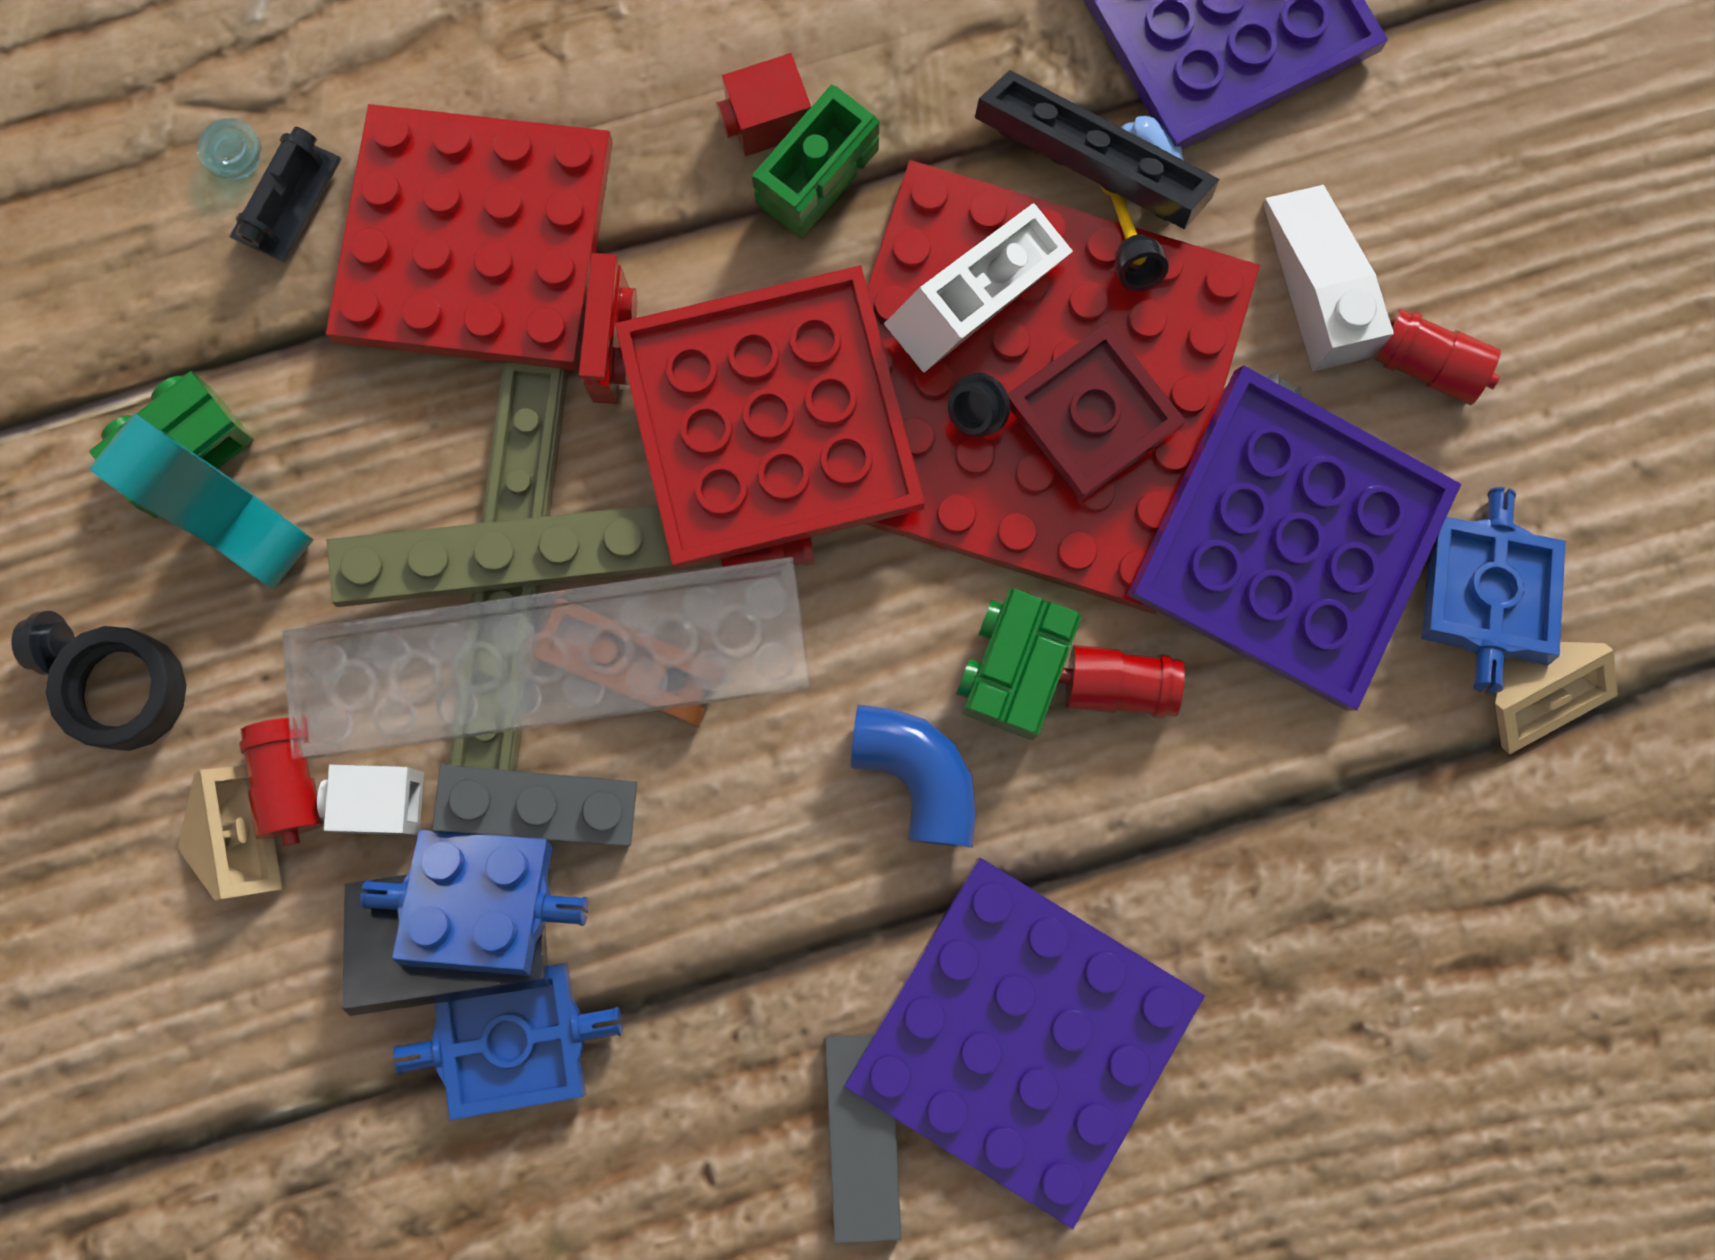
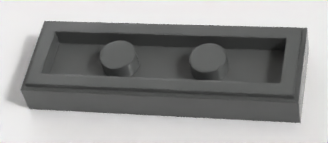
[825,1034,902,1244]

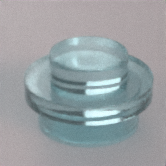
[197,118,261,179]

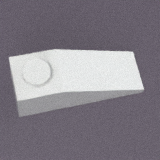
[1263,185,1394,372]
[884,203,1073,373]

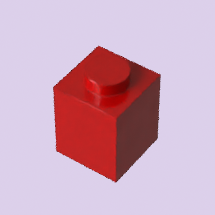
[716,53,811,157]

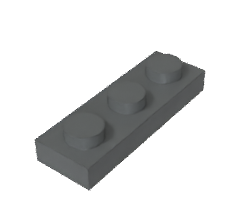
[432,764,637,846]

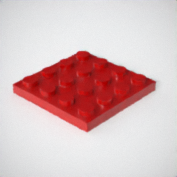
[326,104,613,371]
[615,265,925,570]

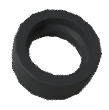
[46,626,187,751]

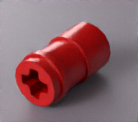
[1373,309,1501,406]
[1058,645,1185,719]
[239,718,323,846]

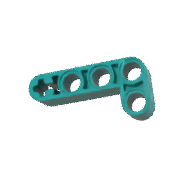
[89,412,314,590]

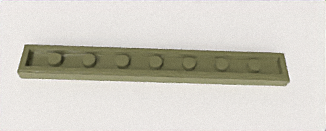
[448,362,569,771]

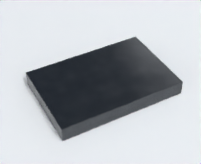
[342,875,548,1016]

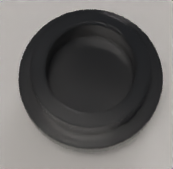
[948,372,1010,437]
[11,611,75,675]

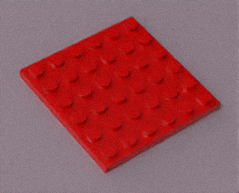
[865,160,1260,614]

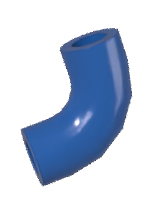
[851,704,976,848]

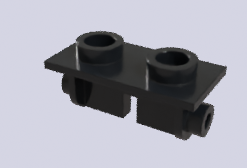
[229,126,342,263]

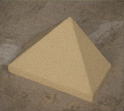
[1495,642,1618,754]
[177,765,282,901]

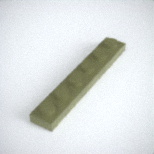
[326,505,721,607]

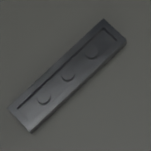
[975,70,1219,230]

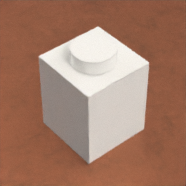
[317,764,424,836]

